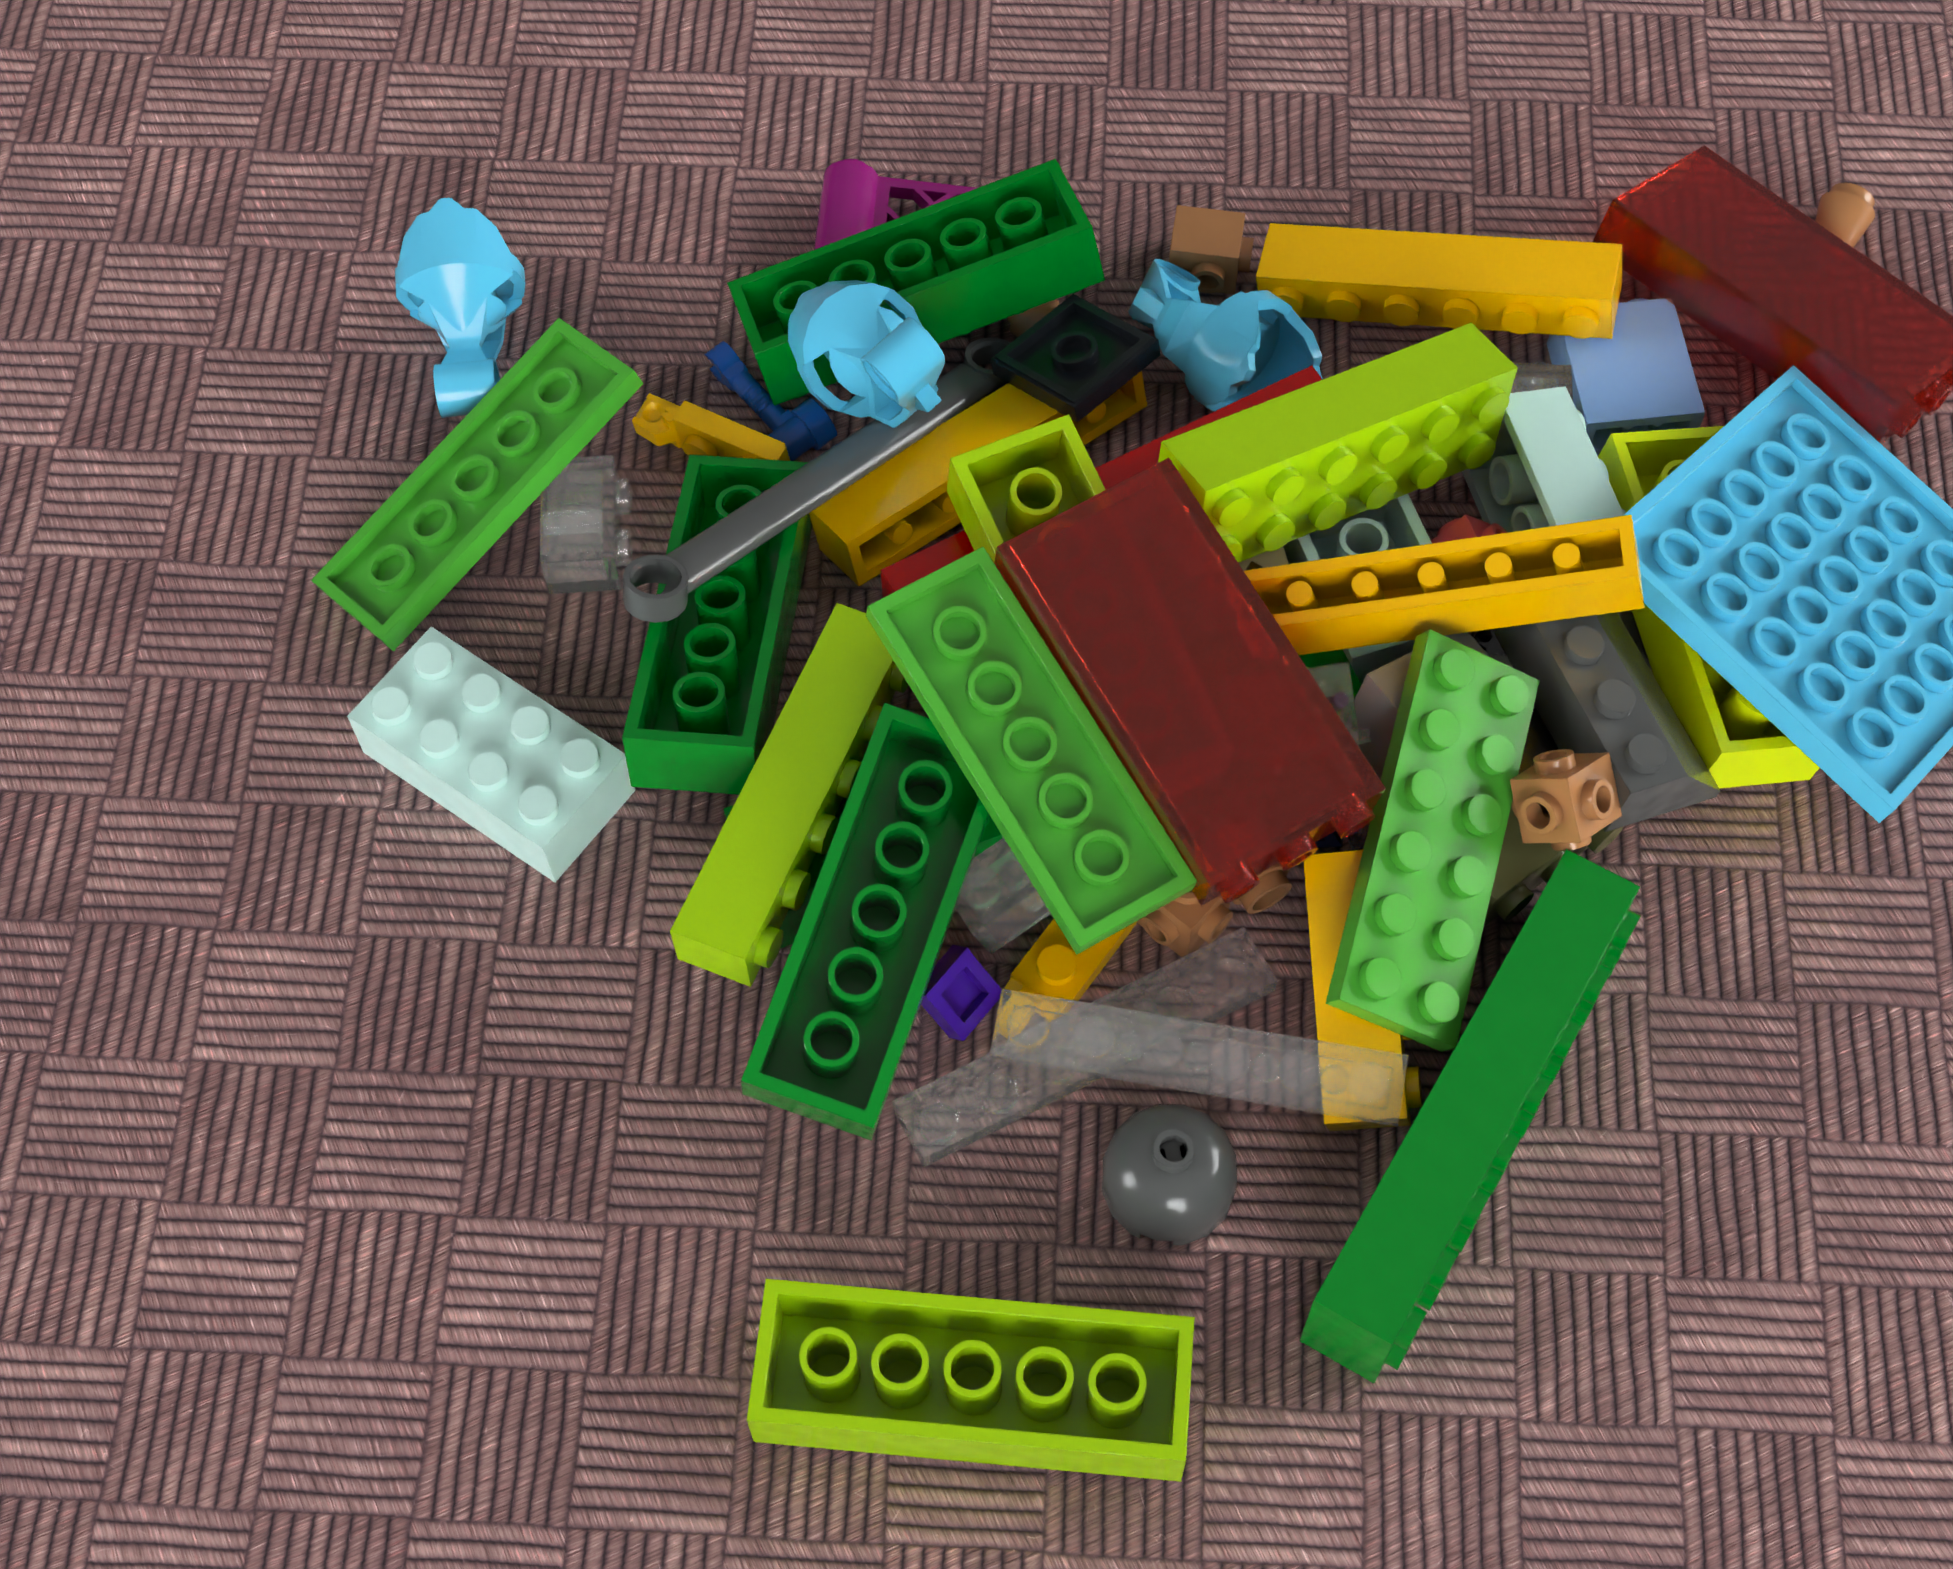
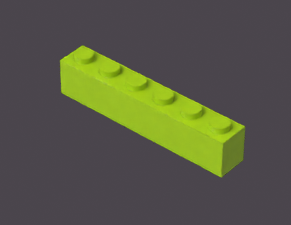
[670,603,909,987]

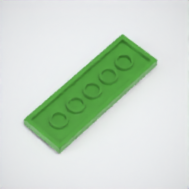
[311,318,644,652]
[866,547,1197,955]
[1326,629,1540,1052]

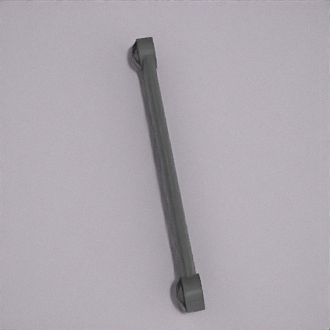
[623,337,1011,623]

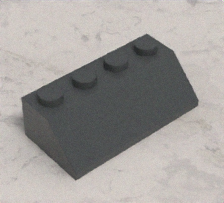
[1492,612,1720,832]

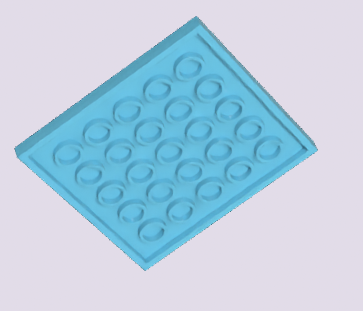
[1623,365,1953,823]

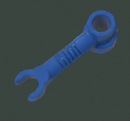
[705,341,837,461]

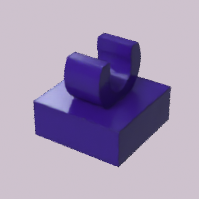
[921,945,1004,1041]

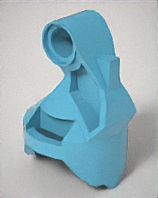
[395,198,525,418]
[1128,259,1322,411]
[788,280,945,428]

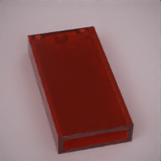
[1592,145,1953,444]
[994,458,1386,906]

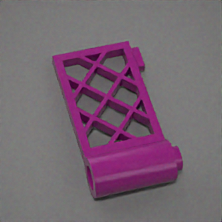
[814,159,976,250]

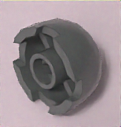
[1102,1104,1238,1246]

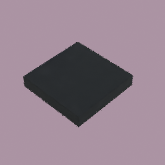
[990,294,1161,423]

